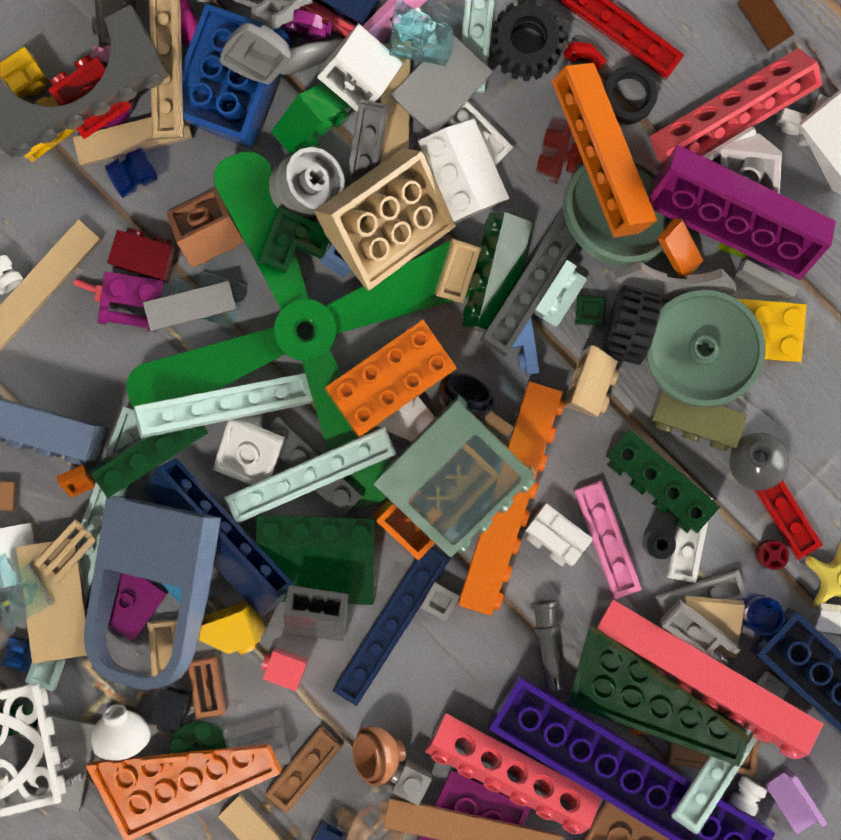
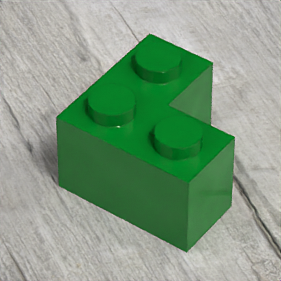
[271,83,352,155]

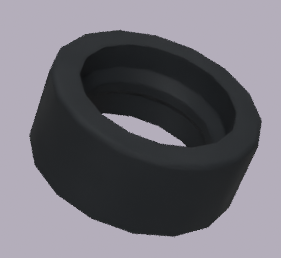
[603,65,658,125]

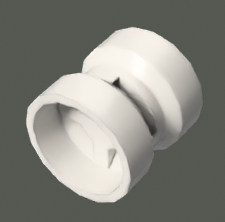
[0,255,23,295]
[728,775,768,816]

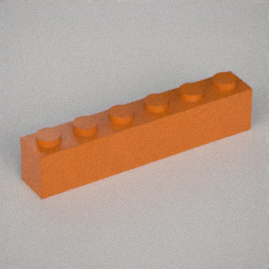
[551,63,657,238]

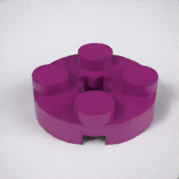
[280,9,333,43]

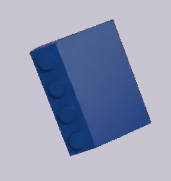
[182,4,293,149]

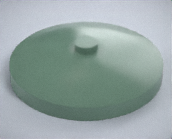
[563,156,673,266]
[646,290,765,408]

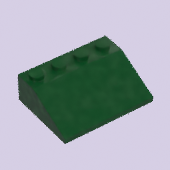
[256,514,376,605]

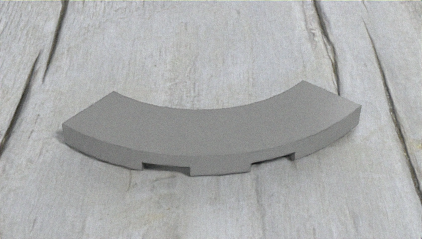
[615,261,736,301]

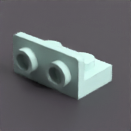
[533,260,587,327]

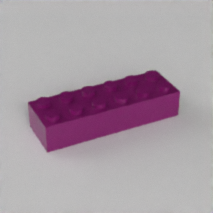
[647,144,836,280]

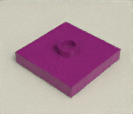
[86,573,168,642]

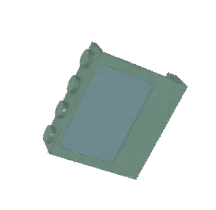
[374,395,535,558]

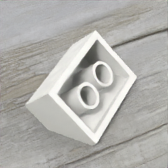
[418,119,510,223]

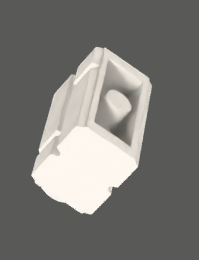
[524,502,593,567]

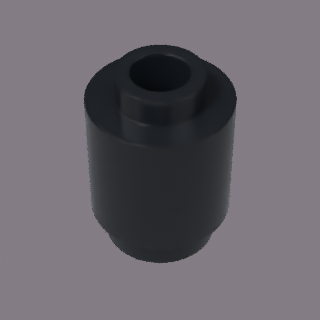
[642,528,676,559]

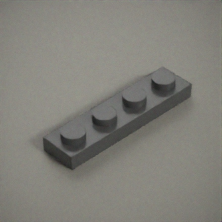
[266,415,365,517]

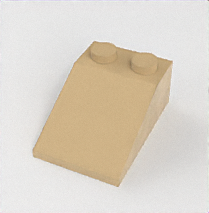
[564,345,620,417]

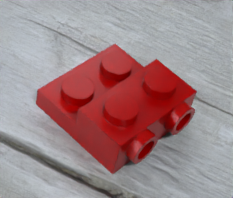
[48,54,132,139]

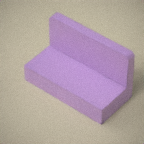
[762,767,827,834]

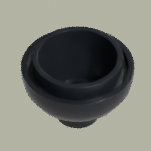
[438,373,495,420]

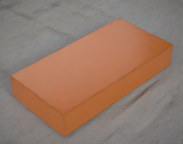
[657,218,703,279]

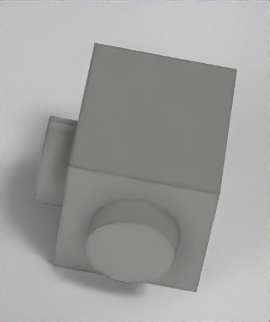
[390,759,432,806]

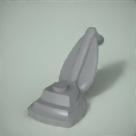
[220,23,344,84]

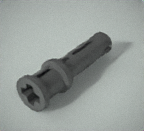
[531,600,564,691]

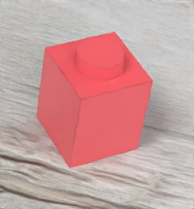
[261,648,308,691]

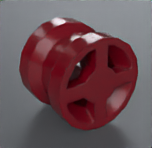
[755,539,790,570]

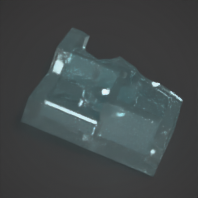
[389,0,453,66]

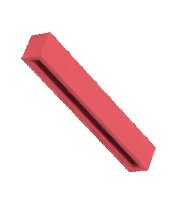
[597,600,823,759]

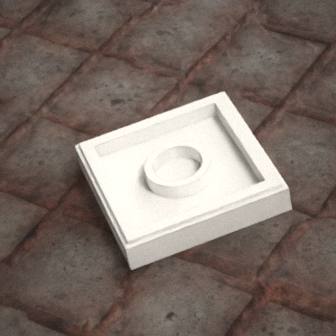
[213,418,285,485]

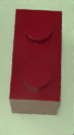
[107,228,178,283]

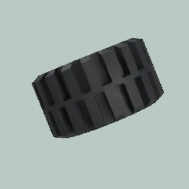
[490,0,565,81]
[603,285,661,365]

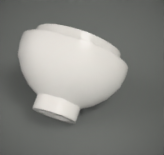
[91,705,151,760]

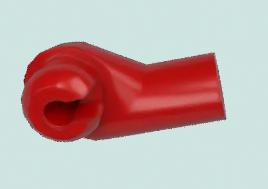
[564,41,608,71]

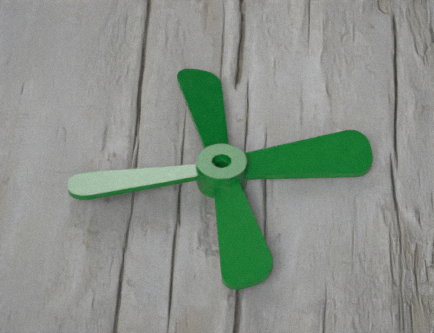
[126,152,477,507]

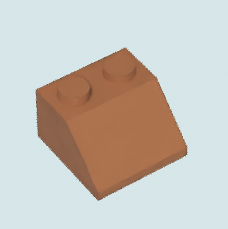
[166,188,244,268]

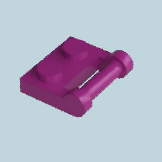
[97,271,163,333]

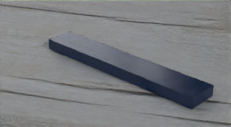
[332,547,450,706]

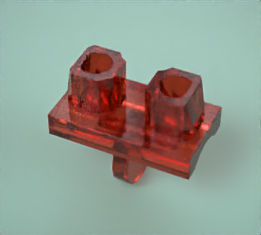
[535,125,584,184]

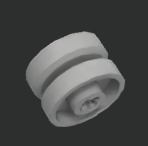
[269,147,344,219]

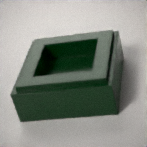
[574,295,606,327]

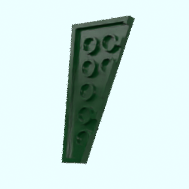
[568,624,749,767]

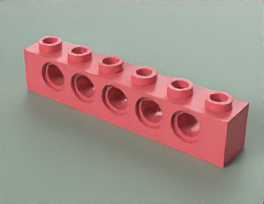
[649,48,823,165]
[425,713,602,834]

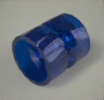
[104,146,159,198]
[741,593,785,636]

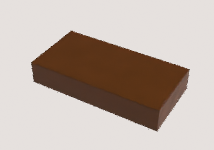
[737,0,794,52]

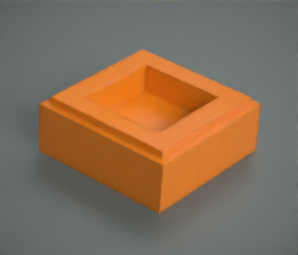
[56,465,96,498]

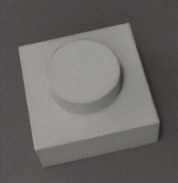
[420,582,460,622]

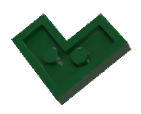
[257,206,329,274]

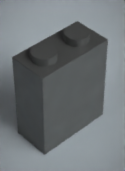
[283,585,348,641]

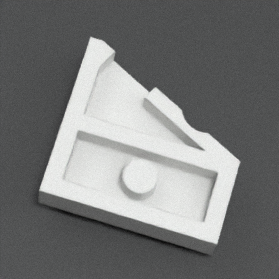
[376,396,436,442]

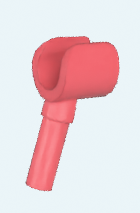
[73,278,111,304]

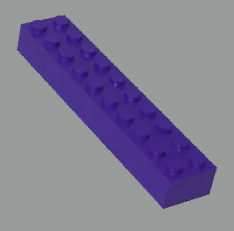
[488,673,775,840]

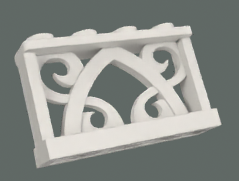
[0,682,66,817]

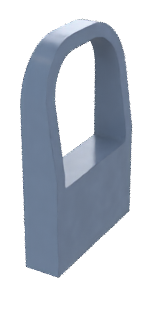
[84,496,221,690]

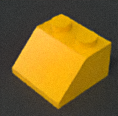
[198,600,266,655]

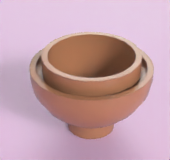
[352,726,406,787]

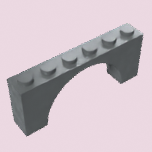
[0,5,169,158]

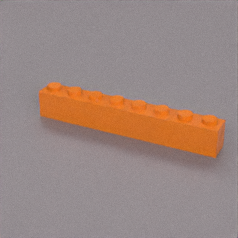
[458,381,565,616]

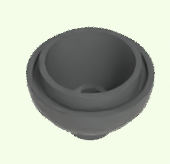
[729,433,789,491]

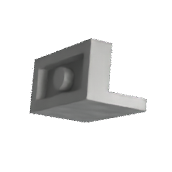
[728,259,799,303]

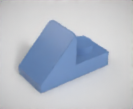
[511,317,539,376]

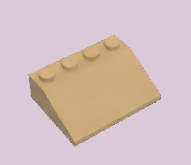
[314,148,456,290]

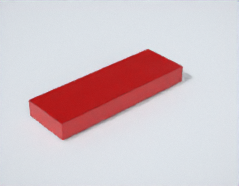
[753,480,823,560]

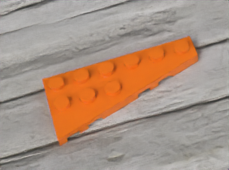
[86,744,282,840]

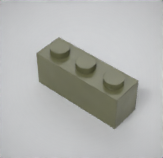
[649,388,748,452]

